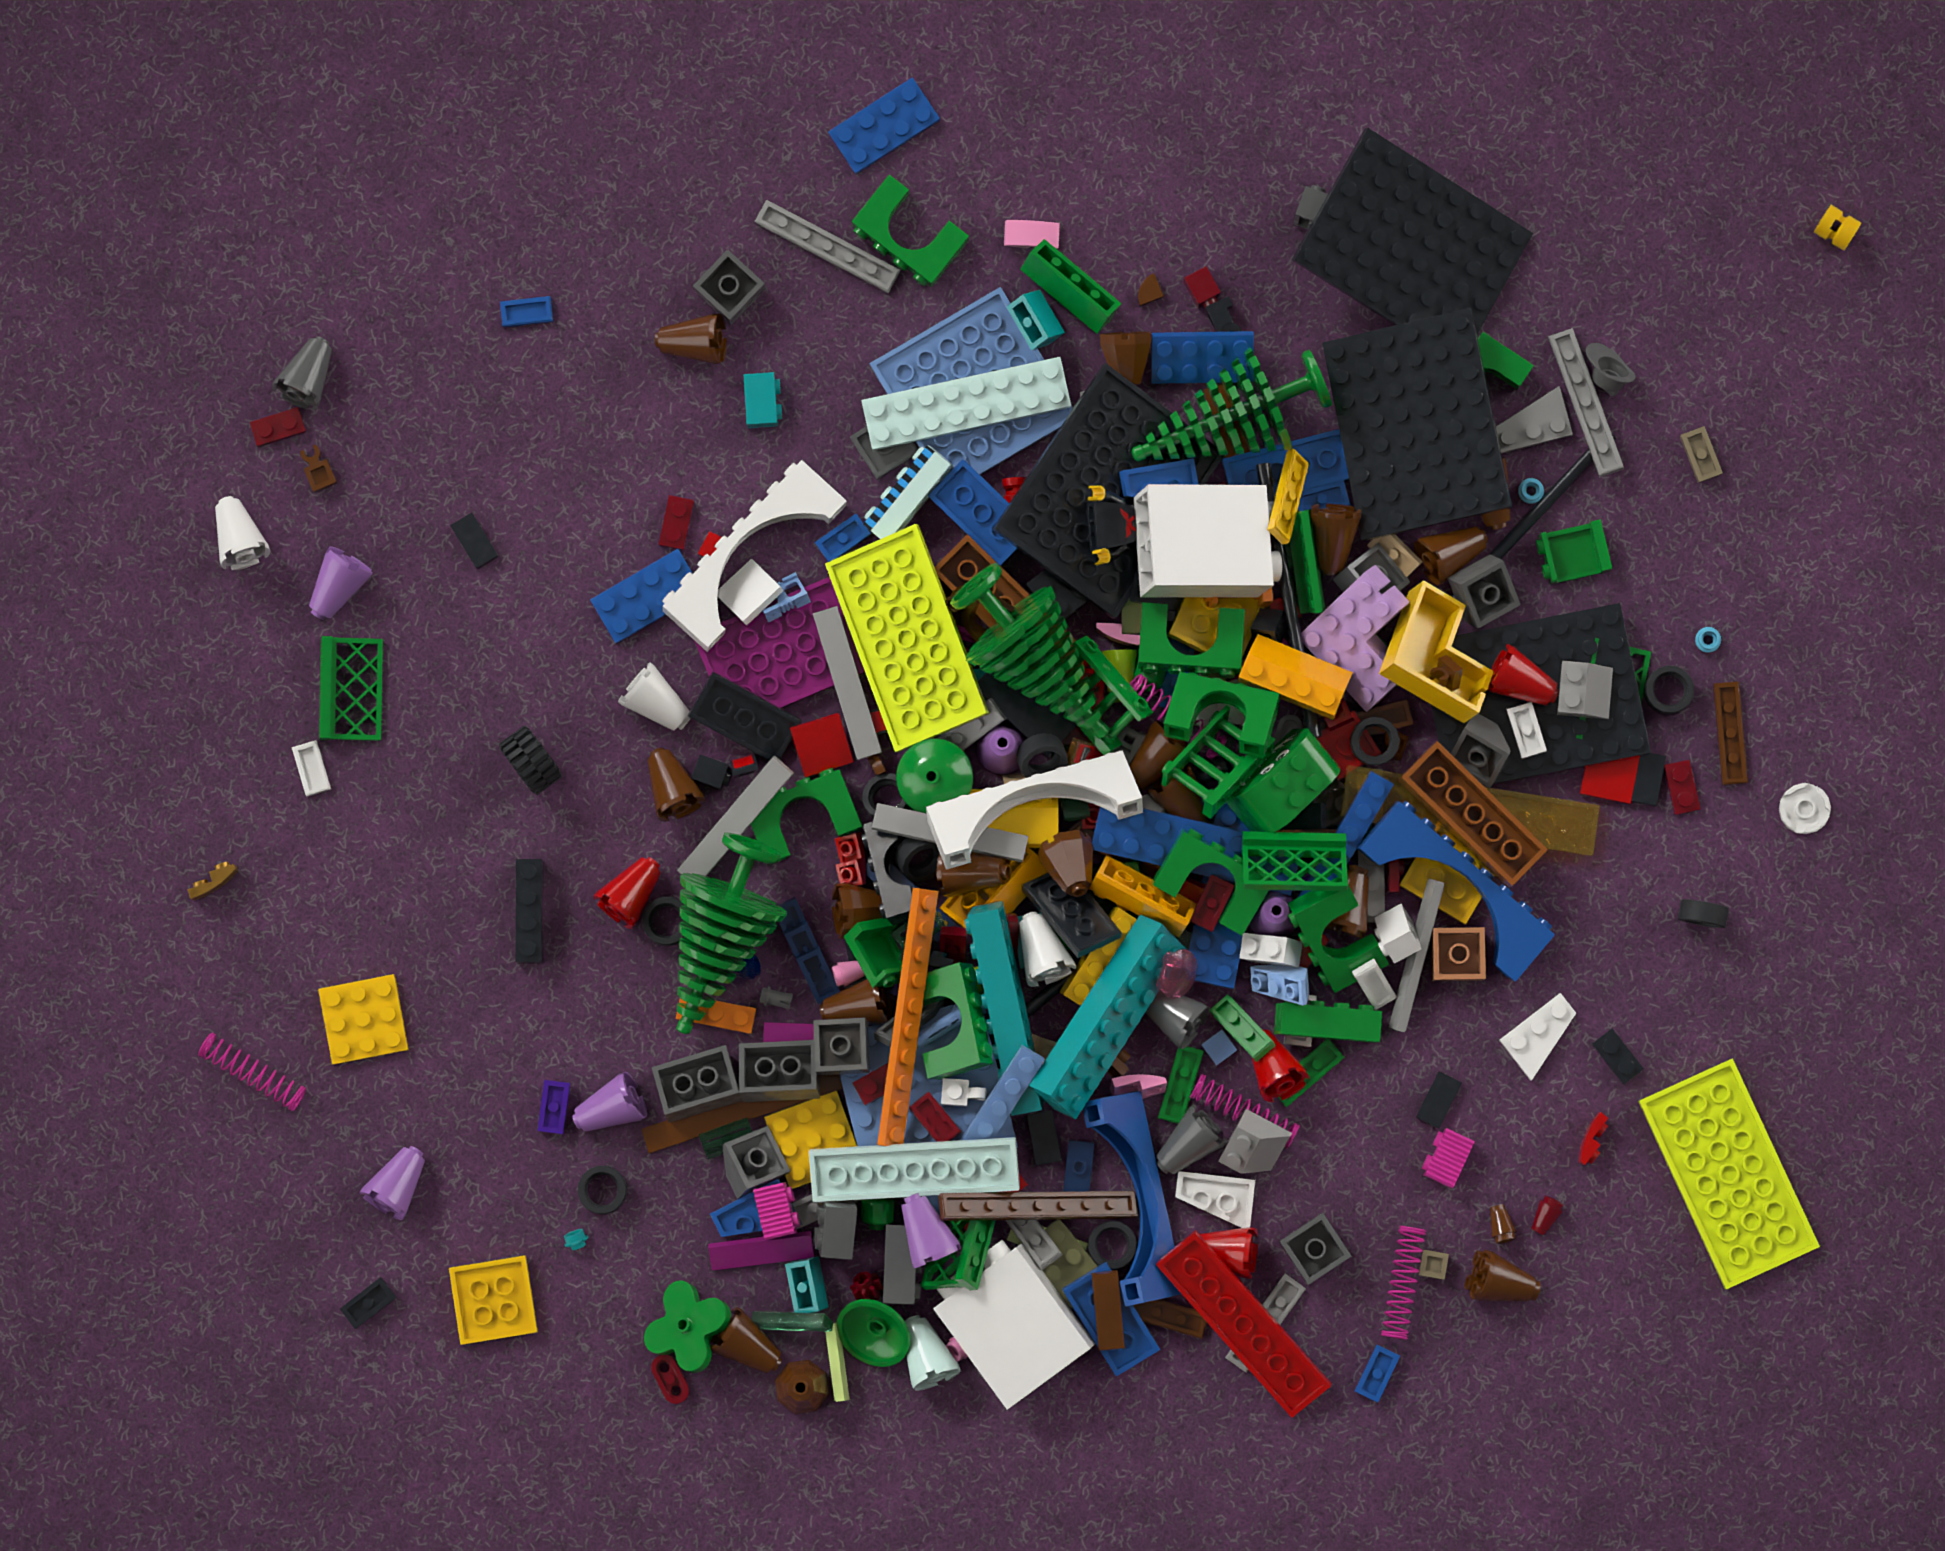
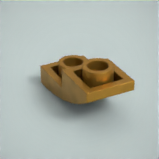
[187,862,238,901]

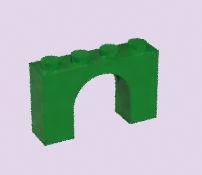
[852,175,969,287]
[1478,332,1534,390]
[1138,602,1245,678]
[1164,672,1280,758]
[751,768,863,866]
[1152,828,1269,936]
[1288,877,1389,993]
[923,962,993,1080]

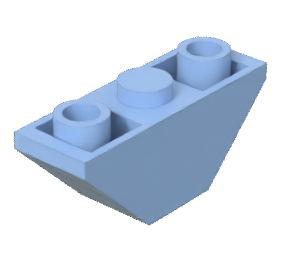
[1250,965,1309,1005]

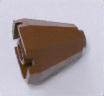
[1100,331,1152,385]
[1038,830,1093,897]
[831,883,883,939]
[775,1360,829,1414]

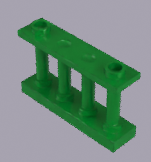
[1065,636,1153,755]
[1162,705,1275,819]

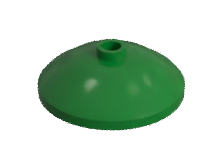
[896,739,973,814]
[837,1299,911,1367]

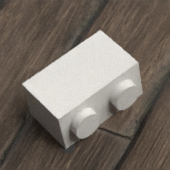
[1374,904,1422,963]
[1239,933,1302,967]

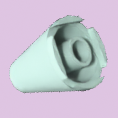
[905,1315,961,1391]

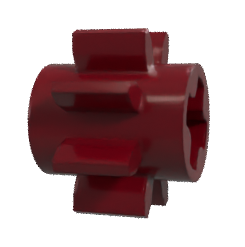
[850,1271,884,1301]

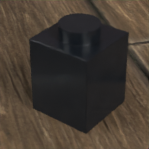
[1250,608,1288,643]
[691,754,732,791]

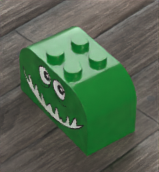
[1226,728,1340,833]

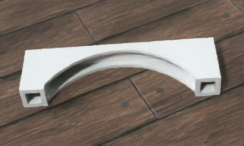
[662,460,847,652]
[926,751,1143,870]

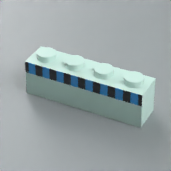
[863,445,954,539]

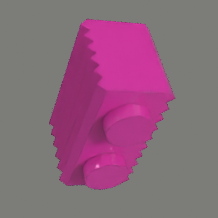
[1422,1128,1475,1189]
[753,1182,800,1240]

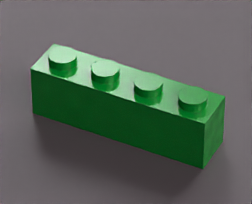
[1020,239,1122,334]
[1274,1000,1382,1043]

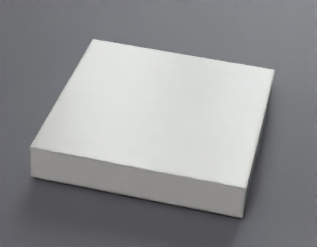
[717,559,784,626]

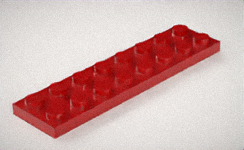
[1156,1230,1331,1418]

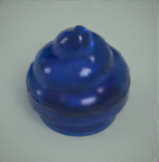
[734,955,761,980]

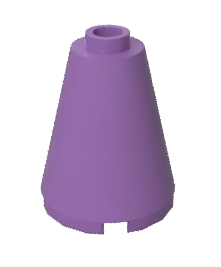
[309,546,373,620]
[977,723,1026,774]
[1249,891,1295,937]
[572,1072,647,1132]
[359,1146,425,1220]
[901,1193,962,1268]

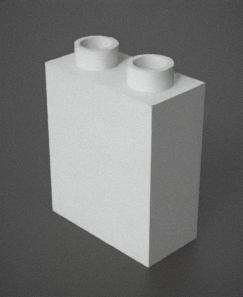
[1134,484,1282,597]
[933,1240,1096,1410]

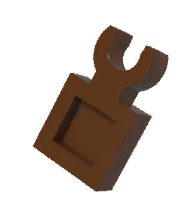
[300,445,337,493]

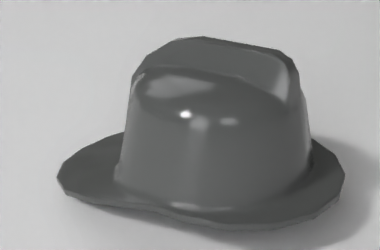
[1586,343,1636,396]

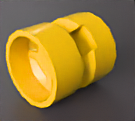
[1813,204,1861,251]

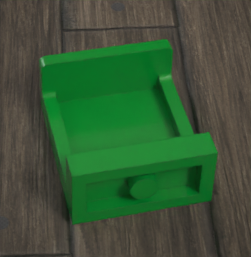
[1536,519,1612,585]
[844,918,903,988]

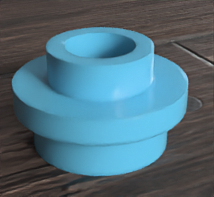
[1518,478,1544,504]
[1695,627,1721,653]

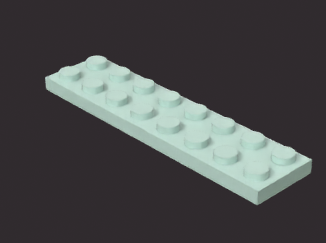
[861,357,1071,451]
[809,1137,1020,1202]

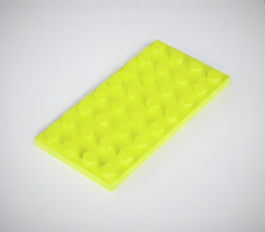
[825,524,990,753]
[1638,1058,1820,1289]

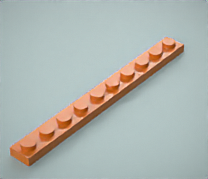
[877,888,939,1146]

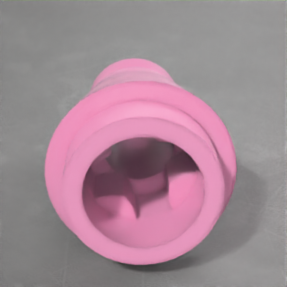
[832,961,865,987]

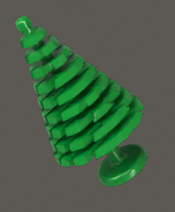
[1132,347,1332,462]
[950,563,1110,739]
[676,832,787,1034]

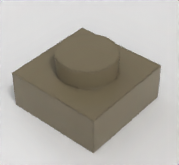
[1418,1250,1449,1280]

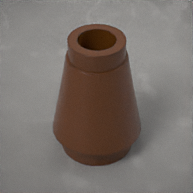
[1490,1204,1517,1244]

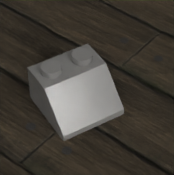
[1557,661,1613,719]
[1218,1109,1292,1174]

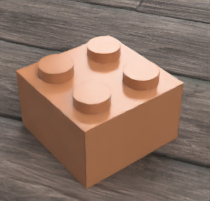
[1431,927,1486,981]

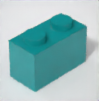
[1006,290,1065,350]
[743,372,782,428]
[785,1256,829,1315]

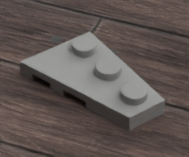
[1496,386,1573,454]

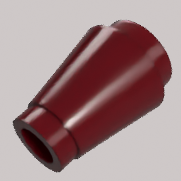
[1531,1195,1564,1235]

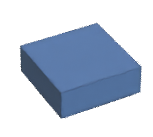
[1201,1030,1237,1066]

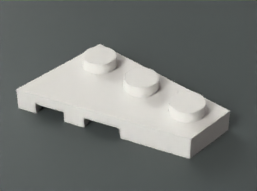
[1499,993,1576,1081]
[1175,1171,1255,1228]

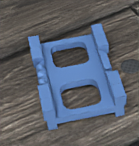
[763,572,811,622]

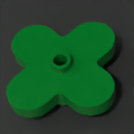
[644,1280,731,1373]

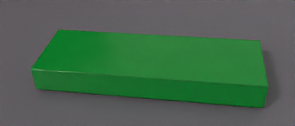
[1210,994,1276,1062]
[1277,1039,1345,1107]
[1158,1046,1204,1124]

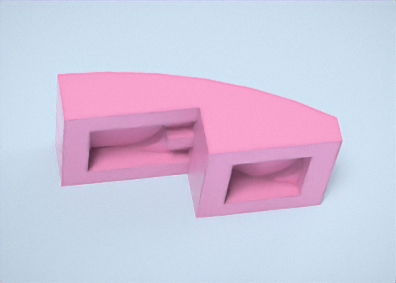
[1004,220,1060,249]
[1096,623,1140,648]
[1110,1074,1167,1099]

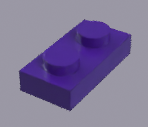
[537,1080,571,1135]

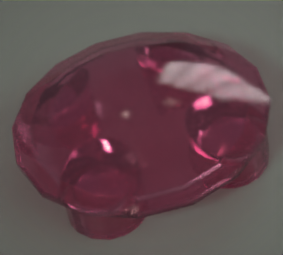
[1156,949,1198,999]

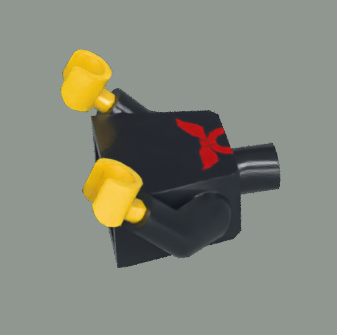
[1086,485,1136,566]

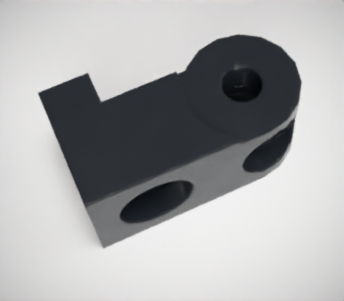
[1205,296,1242,332]

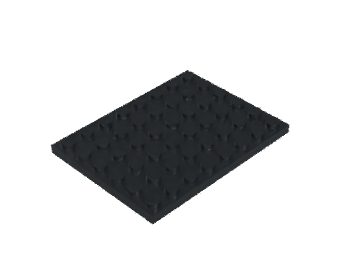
[1291,128,1533,334]
[1322,308,1512,541]
[992,363,1224,619]
[1431,603,1651,786]

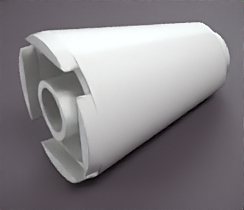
[215,496,270,570]
[618,662,690,731]
[1019,912,1076,987]

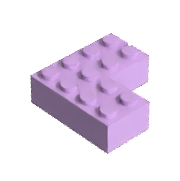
[1301,565,1410,712]

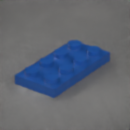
[828,77,940,175]
[1151,331,1254,384]
[928,459,1018,567]
[590,549,693,644]
[1062,1262,1160,1376]

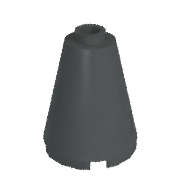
[271,336,332,410]
[1145,988,1210,1049]
[1156,1105,1228,1174]

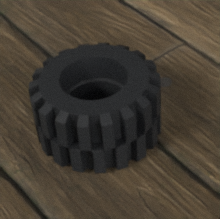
[499,726,562,795]

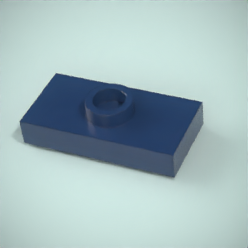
[1063,1140,1095,1192]

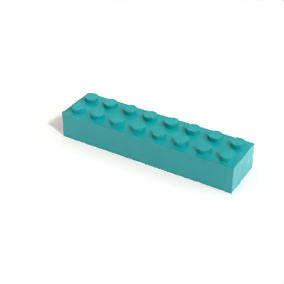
[965,901,1045,1116]
[1029,915,1186,1119]

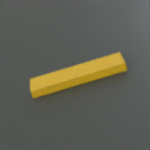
[1267,449,1309,545]

